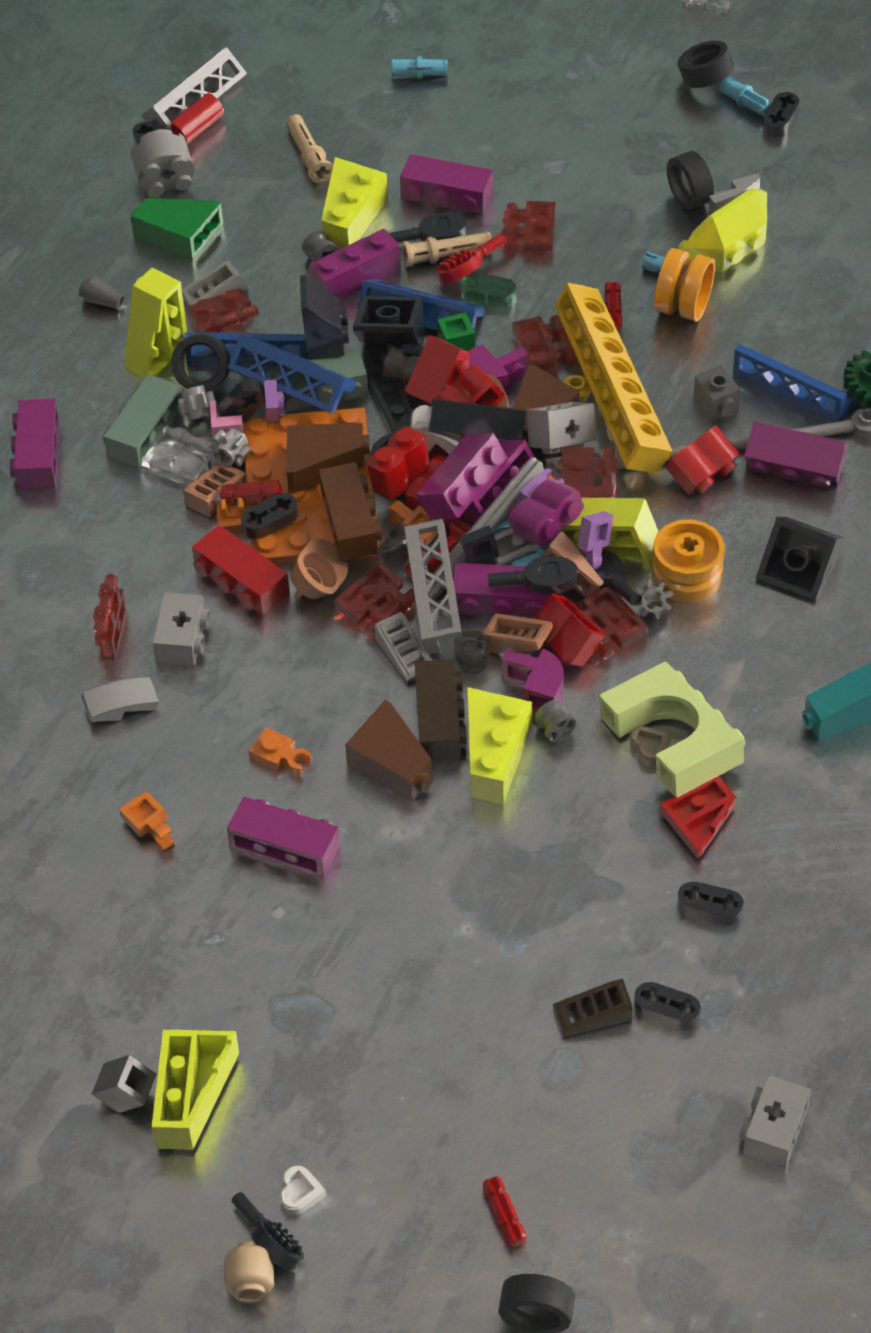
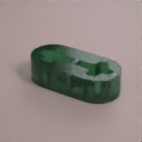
[461,272,517,308]

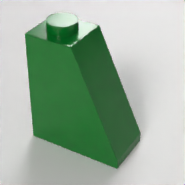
[130,198,223,260]

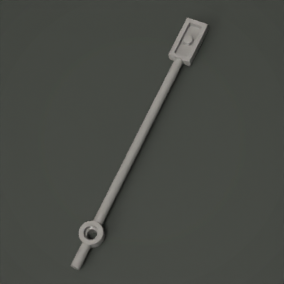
[545,408,871,486]

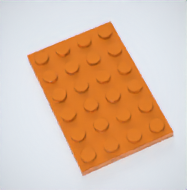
[243,408,380,565]

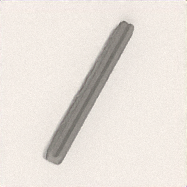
[429,457,544,601]

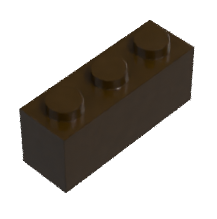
[414,659,467,761]

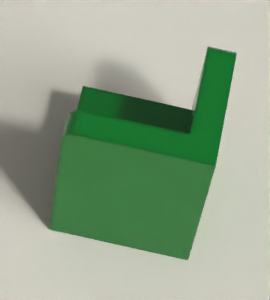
[437,312,476,351]

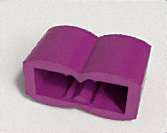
[508,478,584,546]

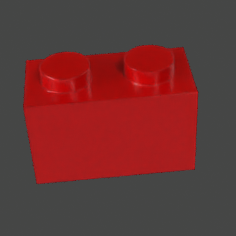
[405,335,472,404]

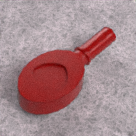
[436,233,507,284]

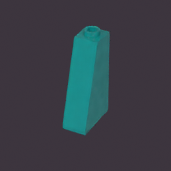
[802,662,871,741]

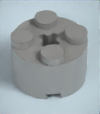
[130,129,195,198]

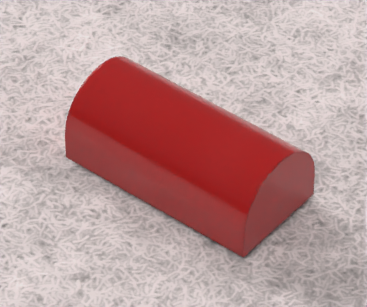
[171,92,224,145]

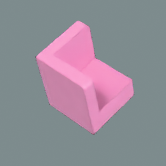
[209,401,244,442]

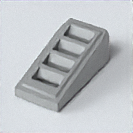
[182,259,248,313]
[374,612,432,684]

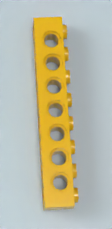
[554,283,672,474]

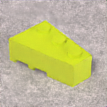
[321,157,388,250]
[124,268,187,379]
[553,498,658,571]
[467,687,532,805]
[152,1029,239,1150]

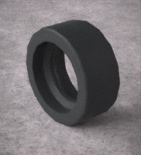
[677,41,734,88]
[666,150,714,210]
[171,333,230,392]
[498,1274,575,1333]

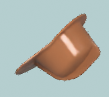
[290,539,348,600]

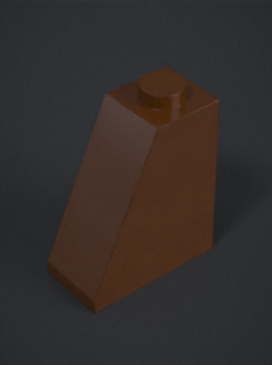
[513,364,580,455]
[287,423,370,493]
[345,700,433,802]

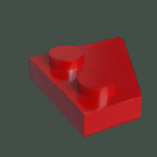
[659,776,736,858]

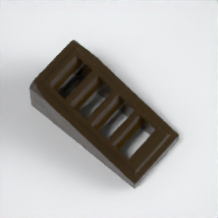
[553,978,633,1037]

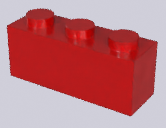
[192,525,290,616]

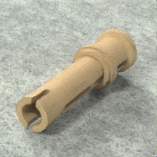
[286,114,333,183]
[402,231,492,268]

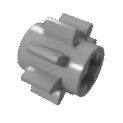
[177,386,215,422]
[210,429,251,467]
[635,577,673,619]

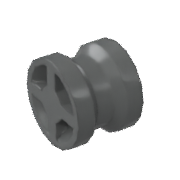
[302,231,339,262]
[534,700,576,743]

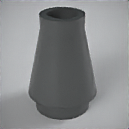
[79,275,125,310]

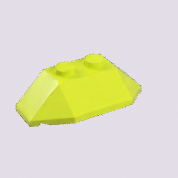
[678,188,767,271]

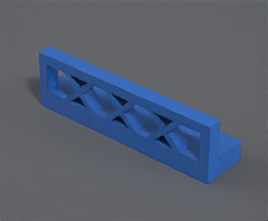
[358,279,485,330]
[184,332,308,366]
[227,333,357,414]
[733,344,854,422]

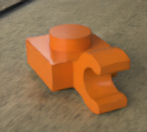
[388,500,444,546]
[119,791,175,851]

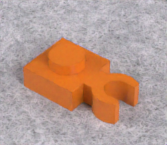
[248,727,312,777]

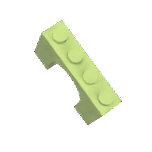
[599,661,745,798]

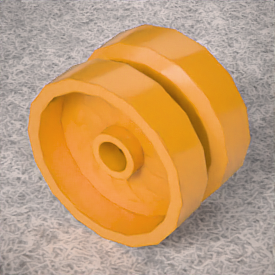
[654,248,715,322]
[652,519,725,603]

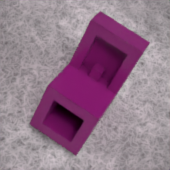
[468,344,528,396]
[502,649,564,712]

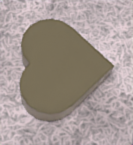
[630,726,671,767]

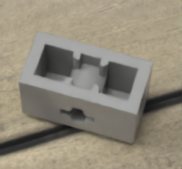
[527,402,596,454]
[153,592,210,666]
[739,1075,811,1169]

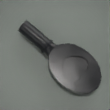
[389,212,466,243]
[588,549,641,605]
[487,556,578,595]
[231,1192,304,1272]

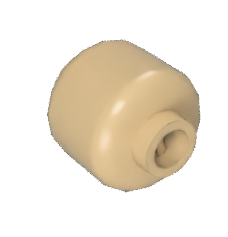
[224,1241,274,1303]

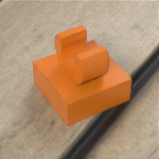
[216,498,249,534]

